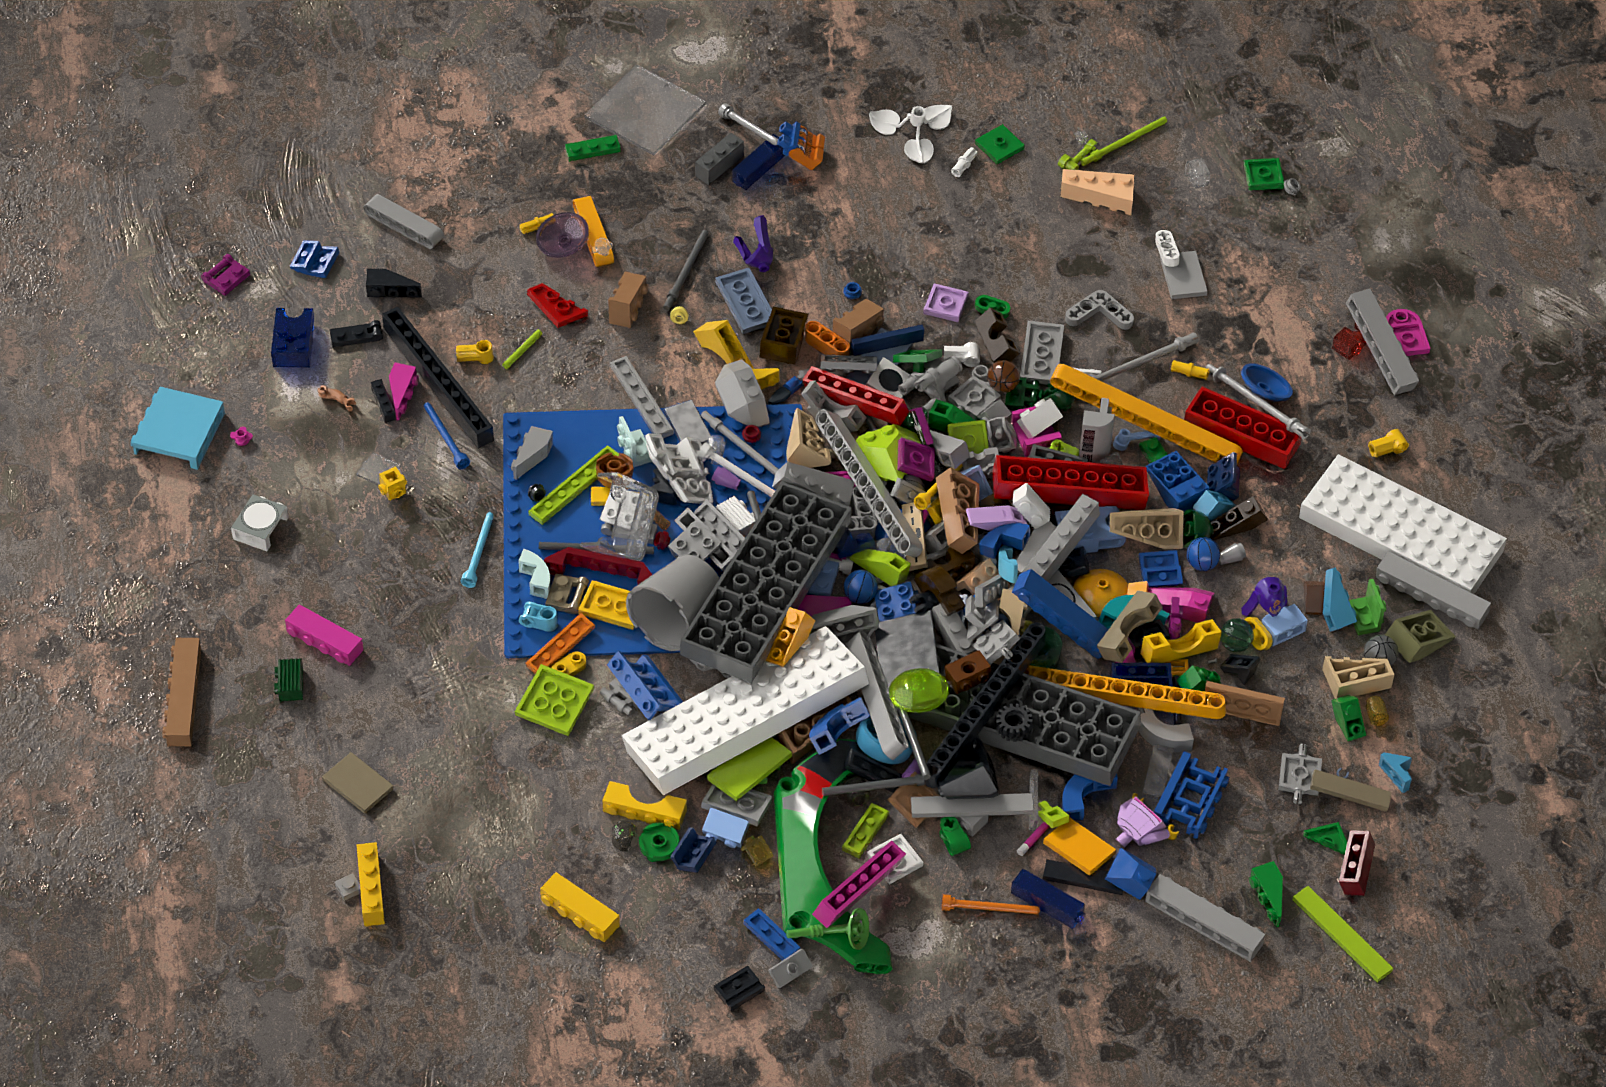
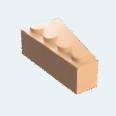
[1060,169,1134,215]

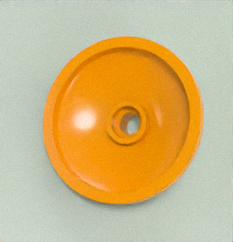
[1073,569,1128,617]

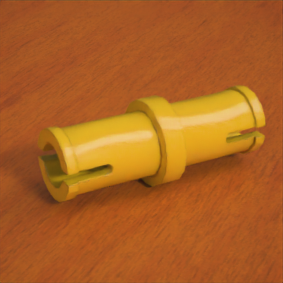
[1171,360,1210,380]

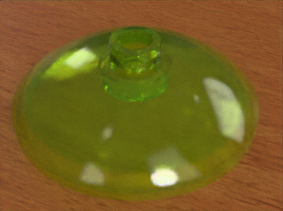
[889,668,949,713]

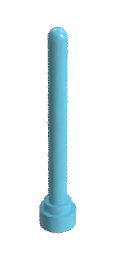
[461,512,494,588]

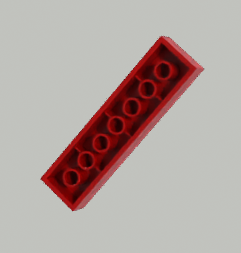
[993,455,1149,510]

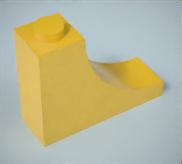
[693,320,754,369]

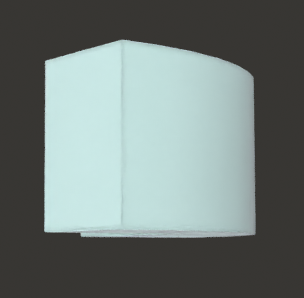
[519,549,550,599]

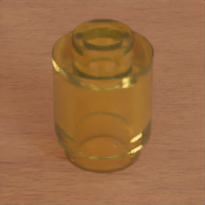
[1365,696,1389,726]

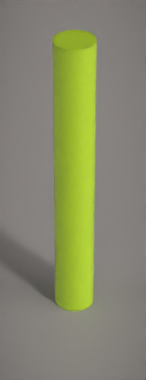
[502,329,543,369]

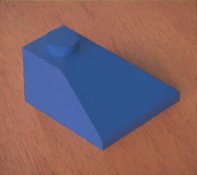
[1105,848,1156,900]

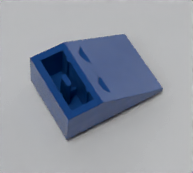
[1145,451,1209,513]

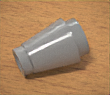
[1219,543,1246,565]

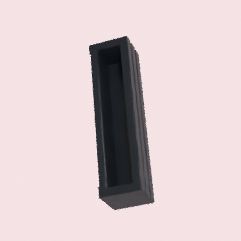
[371,379,396,423]

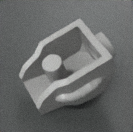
[987,417,1017,453]

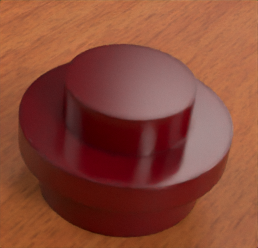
[742,425,761,443]
[654,531,670,550]

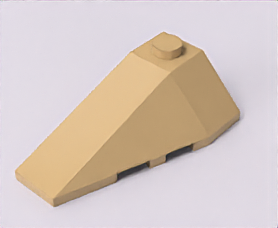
[786,408,831,468]

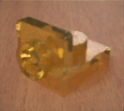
[740,835,774,867]

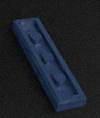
[851,324,924,356]

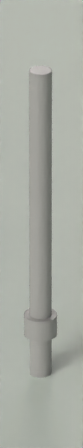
[701,411,779,475]

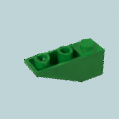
[928,399,987,433]
[1249,861,1283,928]

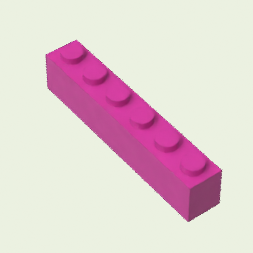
[812,840,906,928]

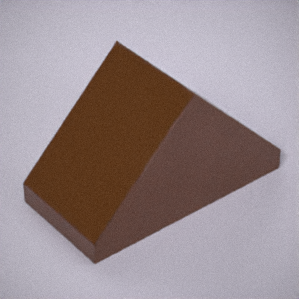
[1304,581,1325,615]

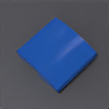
[290,240,340,278]
[1138,550,1183,587]

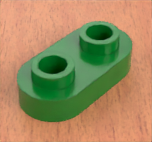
[975,295,1011,319]

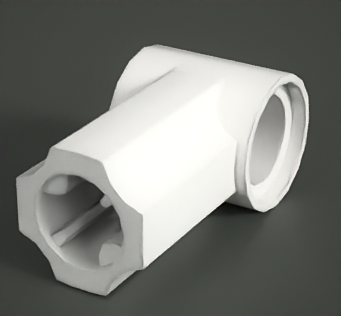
[944,342,980,367]

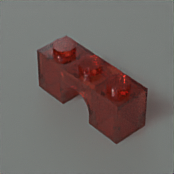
[1332,322,1367,360]

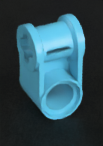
[519,602,558,632]

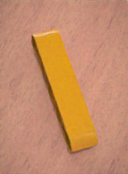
[573,196,614,267]

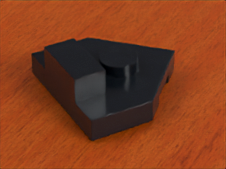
[1058,546,1090,578]

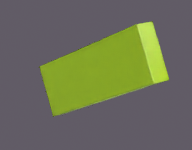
[842,803,889,859]

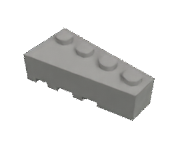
[772,462,854,507]

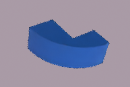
[979,523,1031,559]

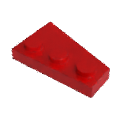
[527,283,588,328]

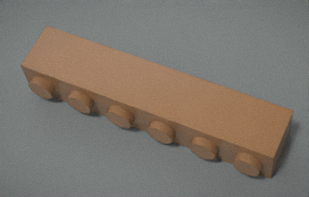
[162,638,201,746]

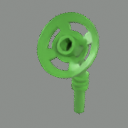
[786,908,869,950]

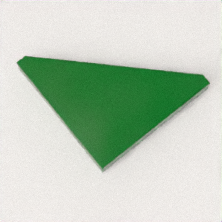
[1303,822,1347,855]

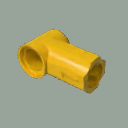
[456,340,494,364]
[1368,429,1409,458]

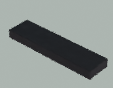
[1042,859,1123,895]

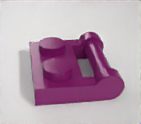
[201,254,250,296]

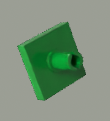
[893,349,943,373]

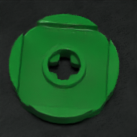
[639,823,679,862]

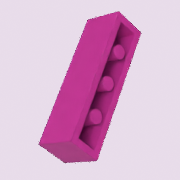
[285,604,364,666]

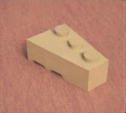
[1322,656,1394,699]

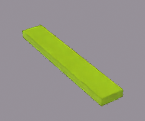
[528,445,619,525]
[1292,886,1393,983]

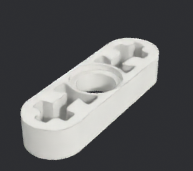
[1155,230,1180,267]

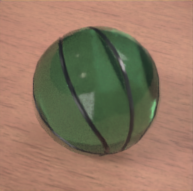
[1220,618,1254,652]

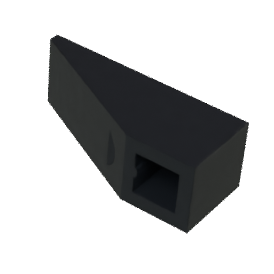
[366,268,422,298]

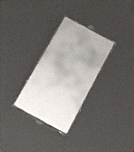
[663,399,713,445]

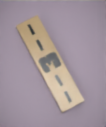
[902,502,928,571]

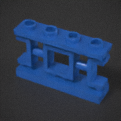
[1154,751,1230,839]

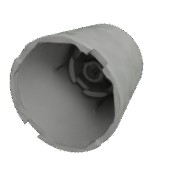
[626,555,719,651]

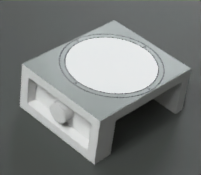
[231,494,288,551]

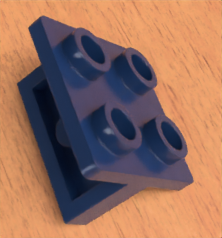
[1207,452,1240,501]

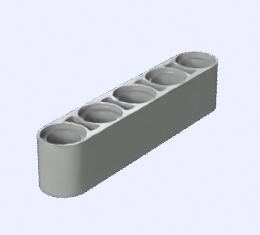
[363,194,444,249]

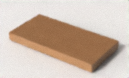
[1205,681,1285,726]

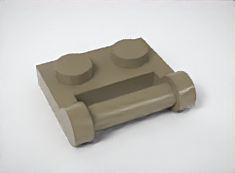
[545,574,589,614]

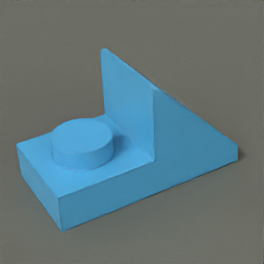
[1379,752,1412,793]

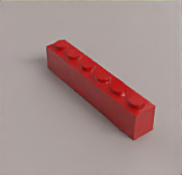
[802,366,909,426]

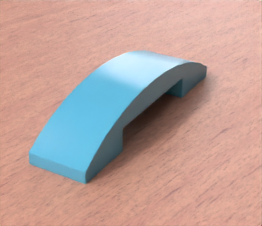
[998,545,1018,583]

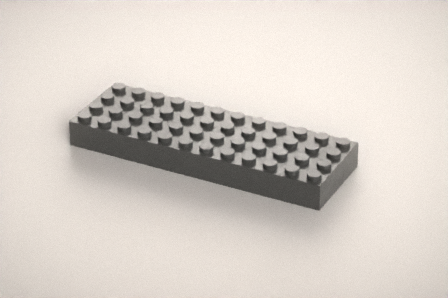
[680,481,851,683]
[908,644,1141,786]

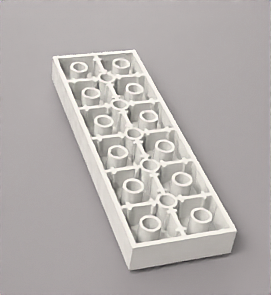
[622,626,869,795]

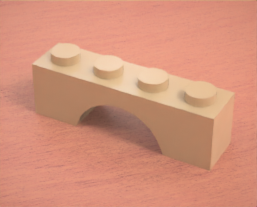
[993,589,1028,665]

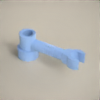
[1113,428,1161,451]

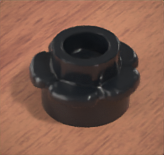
[528,484,546,502]

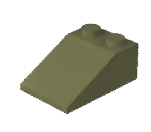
[1385,610,1456,663]

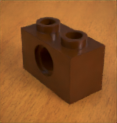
[945,650,991,694]

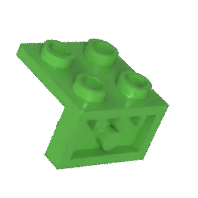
[1349,579,1386,635]

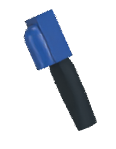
[768,376,803,405]

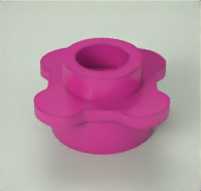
[230,427,253,446]

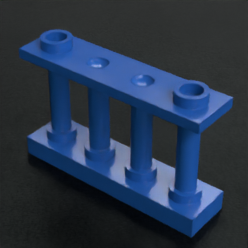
[607,651,683,720]

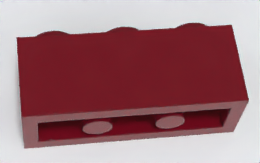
[1339,830,1376,896]

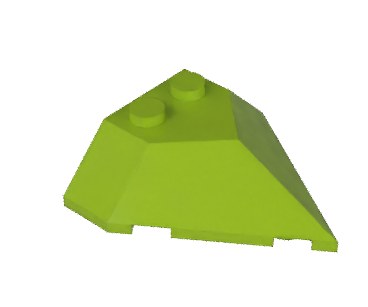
[856,424,921,482]

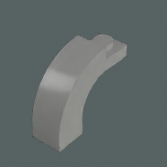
[801,381,866,432]
[1137,707,1194,752]

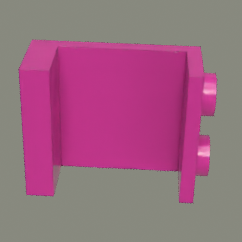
[1011,406,1062,457]

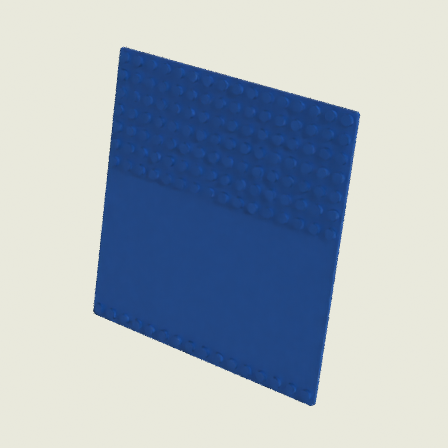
[503,404,812,658]

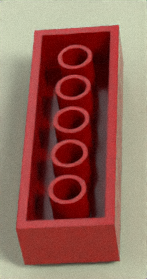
[1184,386,1302,469]

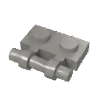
[600,678,639,716]

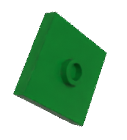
[975,124,1025,165]
[1244,158,1284,190]

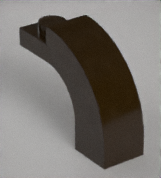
[914,566,966,616]

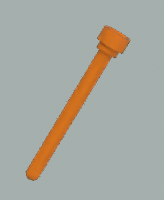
[942,894,1040,914]

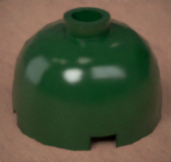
[1038,383,1076,411]
[1183,510,1213,548]

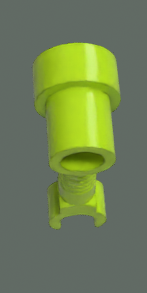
[1058,139,1098,170]

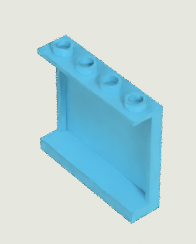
[131,387,225,470]

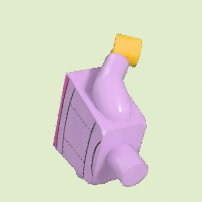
[1116,793,1179,848]

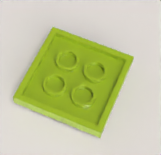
[514,664,595,736]

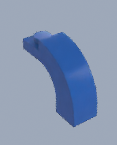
[809,697,870,755]
[1061,774,1118,821]

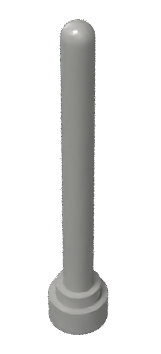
[718,103,778,145]

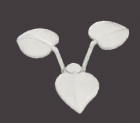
[869,105,952,163]

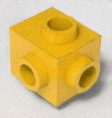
[378,466,407,501]

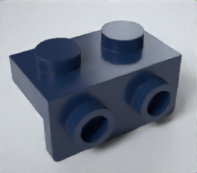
[671,827,717,873]

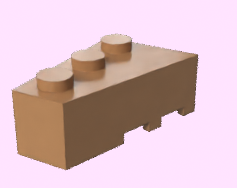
[608,272,649,328]
[833,299,884,353]

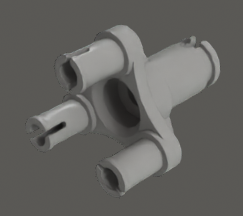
[898,356,963,417]

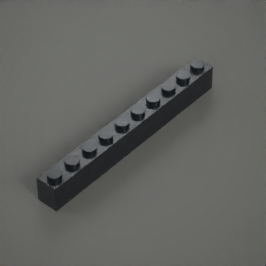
[382,306,494,449]

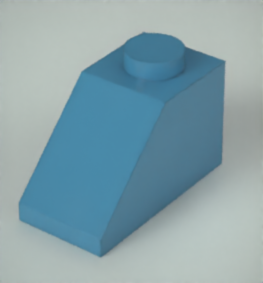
[1193,490,1236,521]

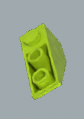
[850,548,911,586]

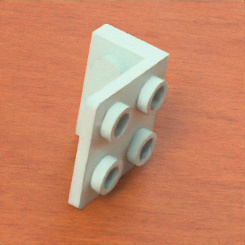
[617,416,652,467]

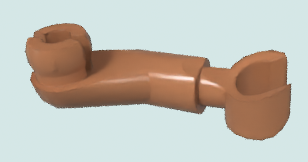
[317,385,356,412]

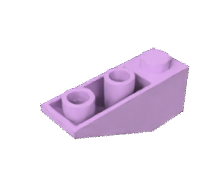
[966,506,1028,531]

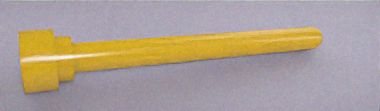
[913,464,963,510]

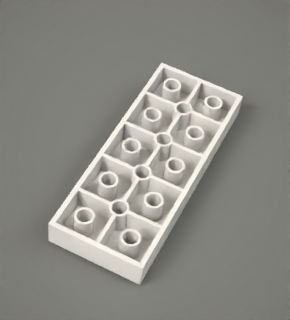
[1299,454,1507,594]

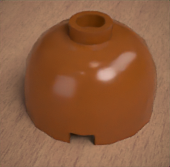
[596,453,634,488]

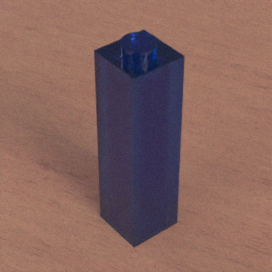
[732,134,785,190]
[1011,868,1086,929]

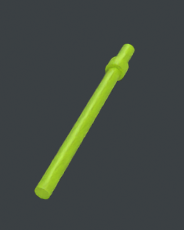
[1080,116,1167,166]

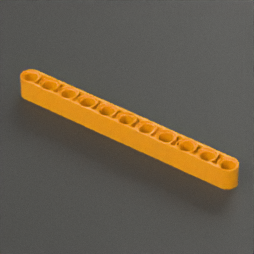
[1050,364,1243,464]
[1024,665,1226,719]

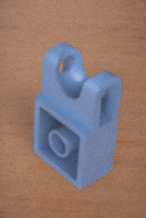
[1054,506,1126,553]

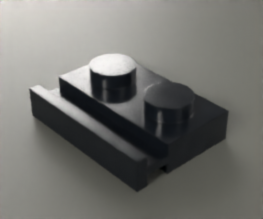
[714,966,765,1011]

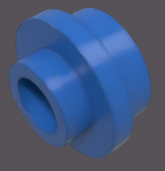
[843,282,862,299]

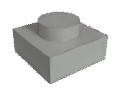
[335,873,361,901]

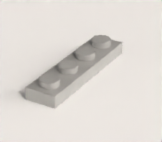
[975,575,1008,607]

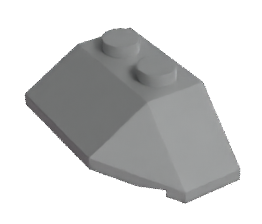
[715,359,770,428]
[809,605,879,647]

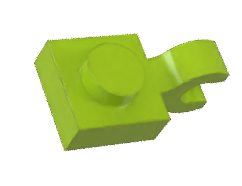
[1037,801,1069,828]

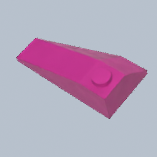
[1148,588,1215,623]

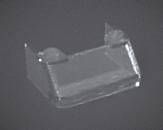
[580,472,659,561]

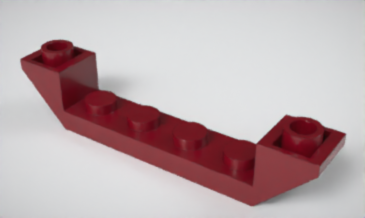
[544,547,652,585]

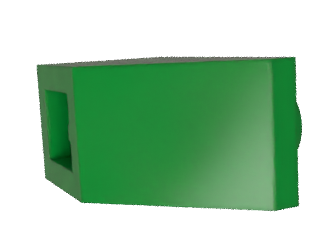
[1177,665,1222,692]
[1331,695,1366,741]

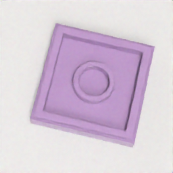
[923,283,969,322]

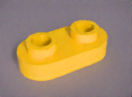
[1242,617,1273,650]
[552,651,586,676]

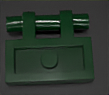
[1005,377,1040,410]

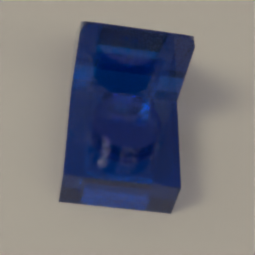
[835,527,875,559]

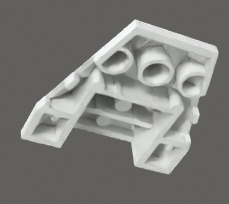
[645,433,713,504]

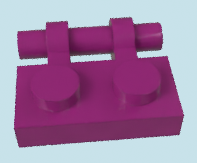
[1168,597,1183,640]

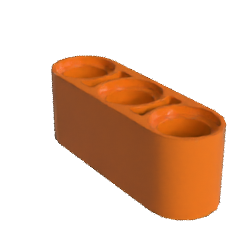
[805,321,850,356]

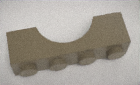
[1097,590,1163,663]

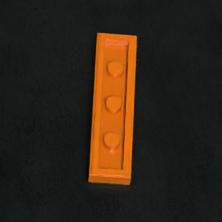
[525,613,595,674]

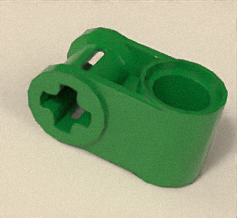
[939,817,971,856]

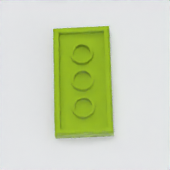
[707,737,792,801]

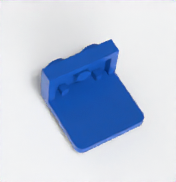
[875,581,919,622]

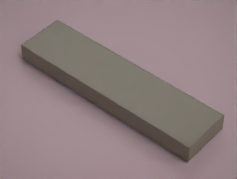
[1310,769,1391,812]

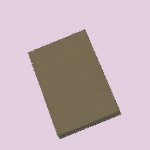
[322,752,394,814]

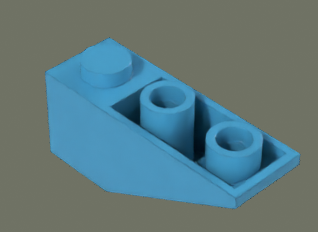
[1323,567,1357,632]

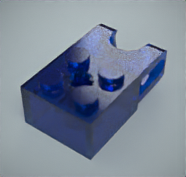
[271,308,314,368]

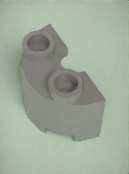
[962,447,999,478]

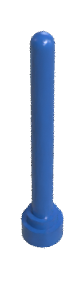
[424,402,470,470]

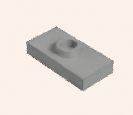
[768,949,813,988]

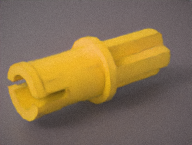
[520,213,556,234]

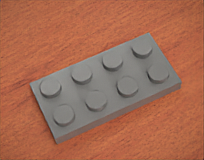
[1020,321,1064,385]

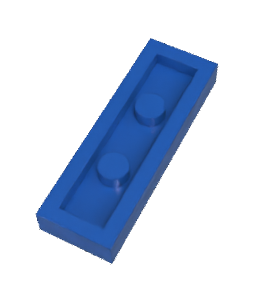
[744,908,800,961]

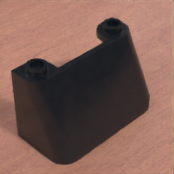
[933,735,1000,800]

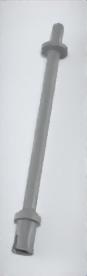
[1088,332,1199,381]
[1206,364,1311,439]

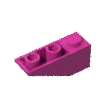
[389,362,419,420]

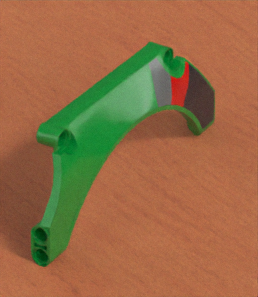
[773,739,892,974]

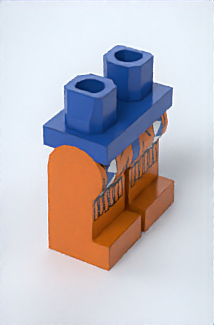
[777,121,825,171]

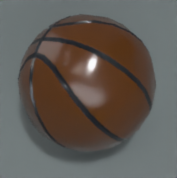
[987,360,1020,393]

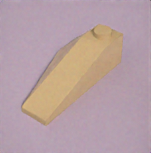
[1110,508,1183,549]

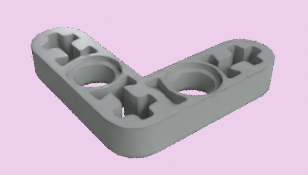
[1065,290,1134,330]

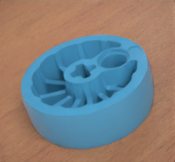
[856,716,917,764]

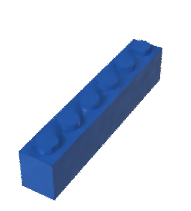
[1012,569,1109,659]

